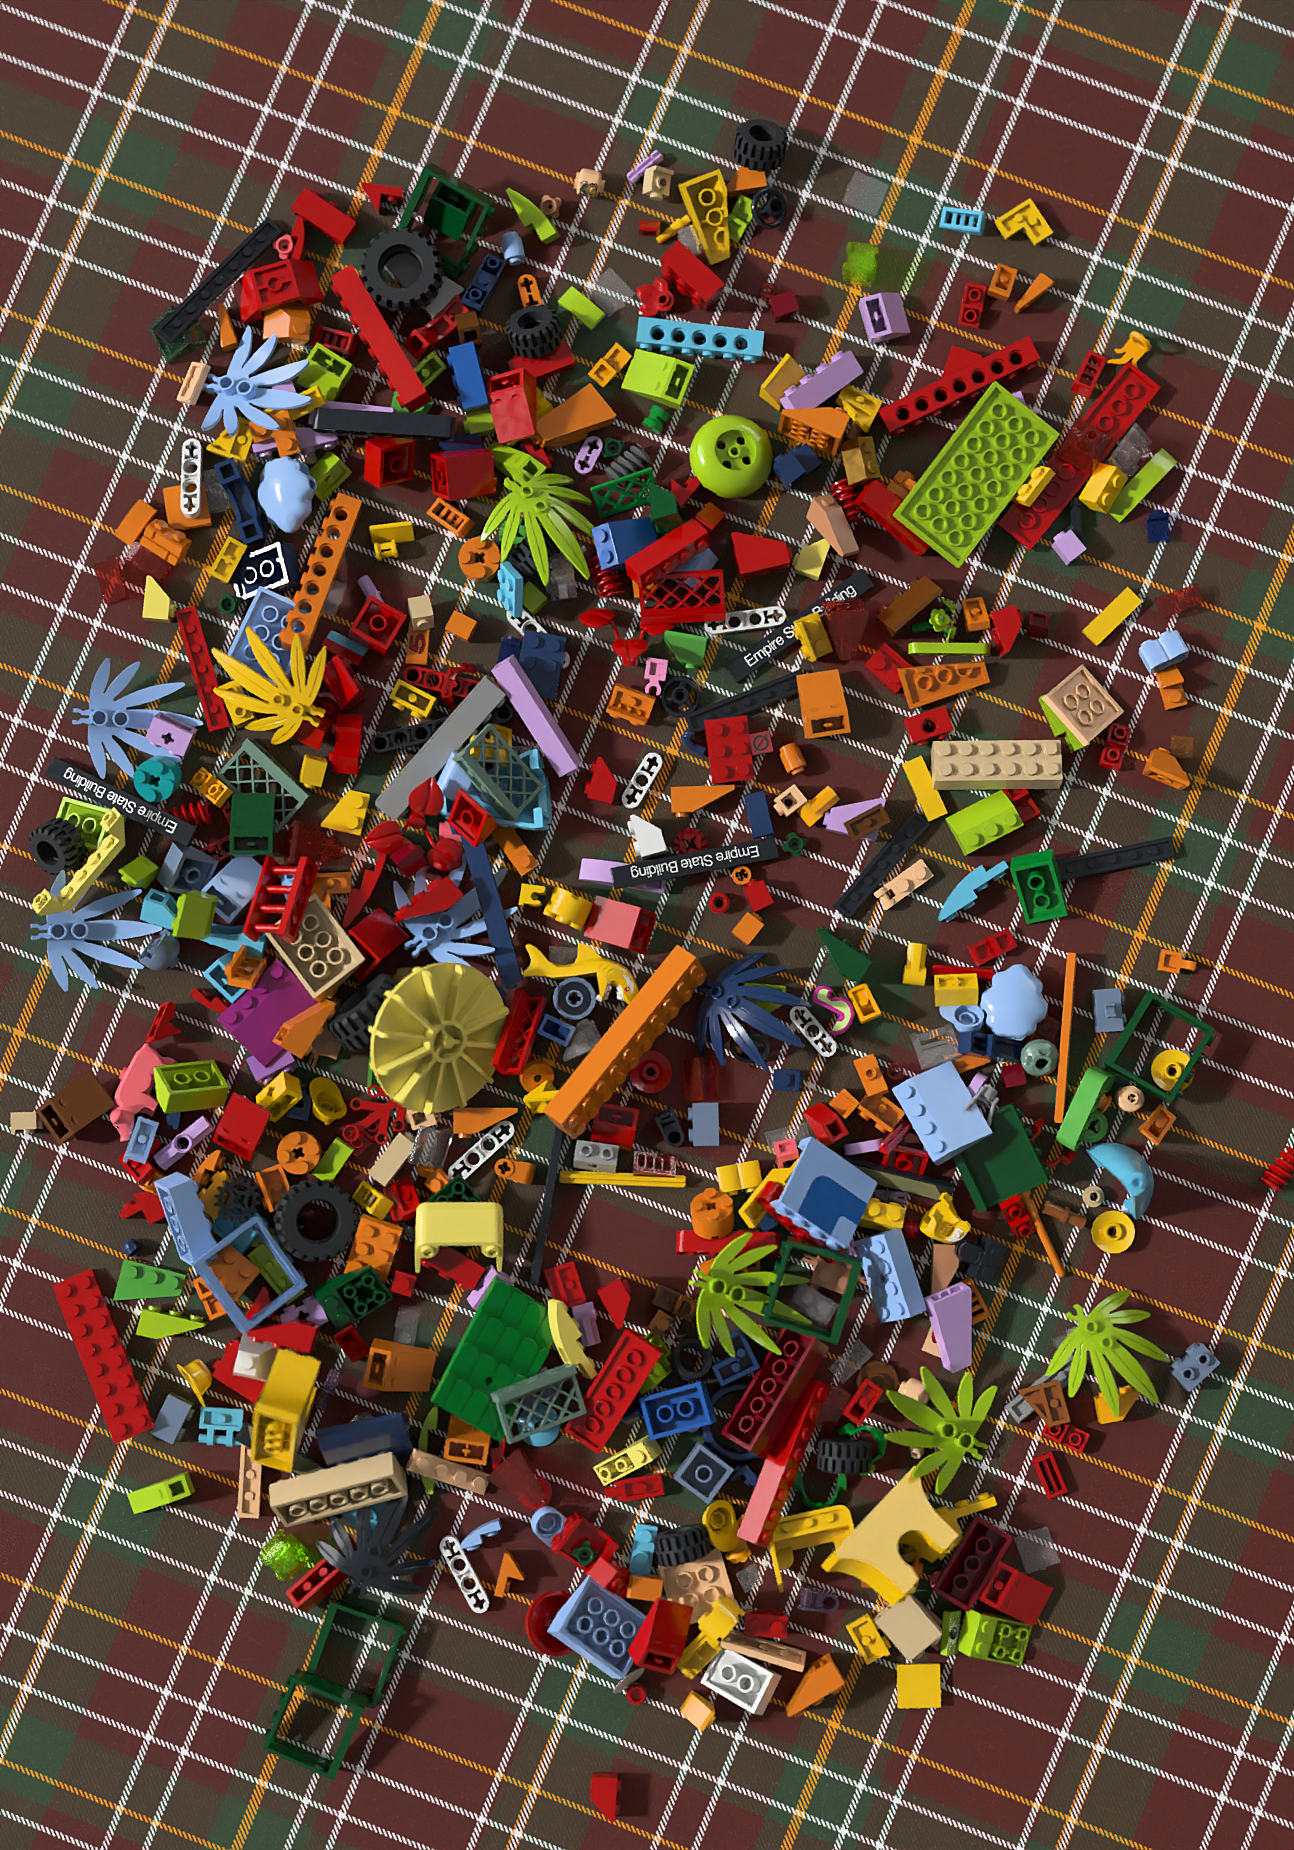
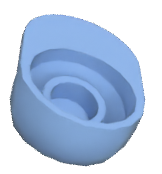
[939,1005,984,1032]
[531,1506,567,1547]

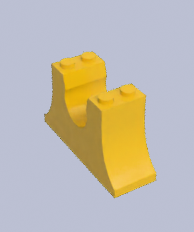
[250,1349,320,1473]
[821,1466,959,1607]

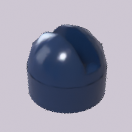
[123,1239,142,1257]

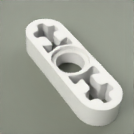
[622,753,662,809]
[789,1006,837,1057]

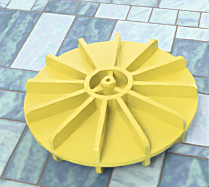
[369,961,509,1115]

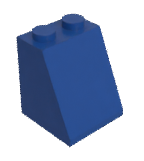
[591,517,659,570]

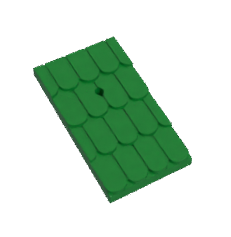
[431,1275,554,1443]

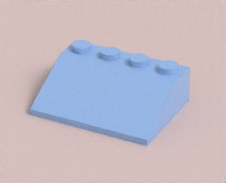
[228,586,311,686]
[892,1061,993,1166]
[548,1575,647,1679]

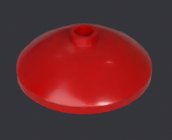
[526,1590,573,1657]

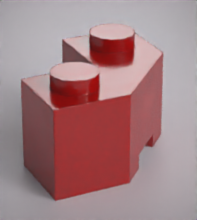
[329,713,364,775]

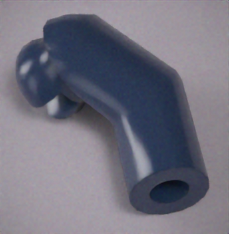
[620,1405,643,1425]

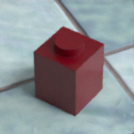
[768,290,802,322]
[390,841,428,879]

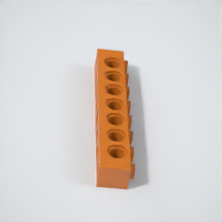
[279,492,362,657]

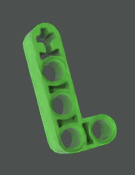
[1055,1066,1116,1151]

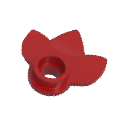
[636,277,675,317]

